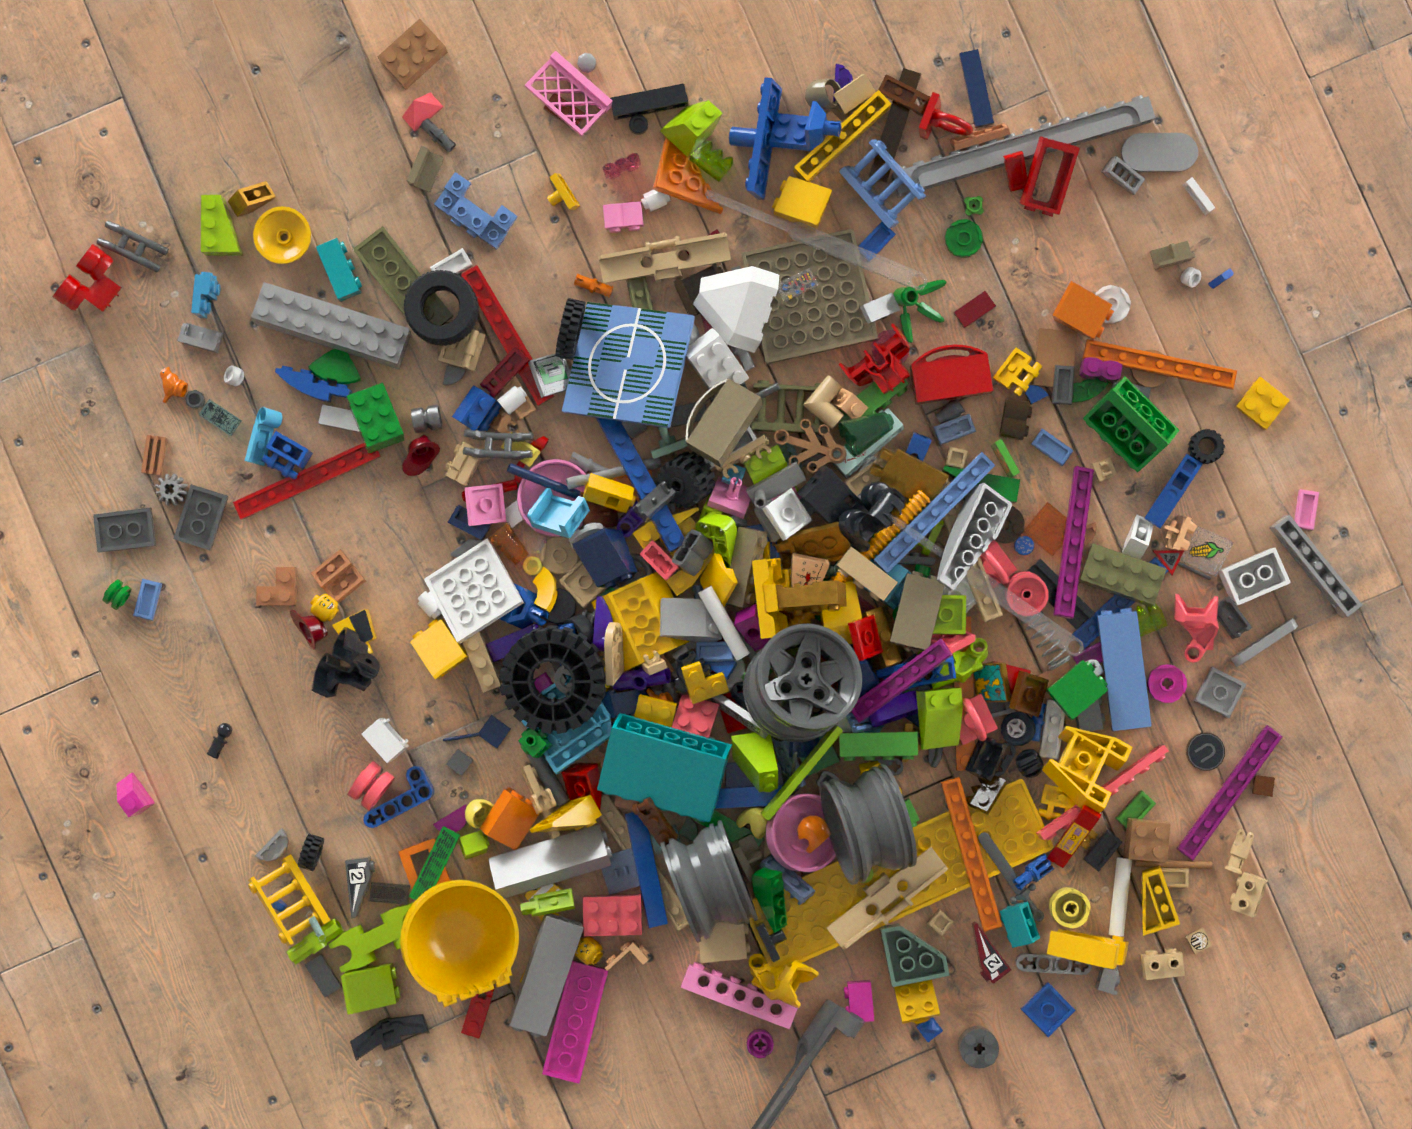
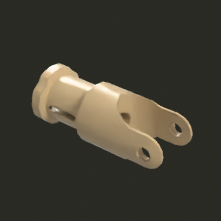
[1225,829,1254,874]

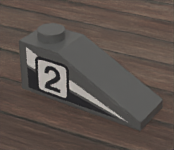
[345,856,375,918]

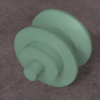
[825,561,840,580]

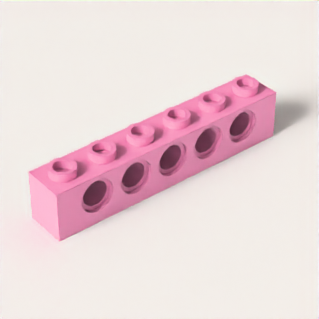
[681,962,798,1029]

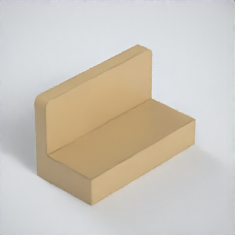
[833,74,876,114]

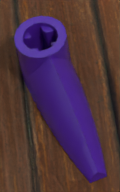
[593,596,613,652]

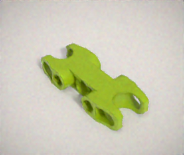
[328,902,414,973]

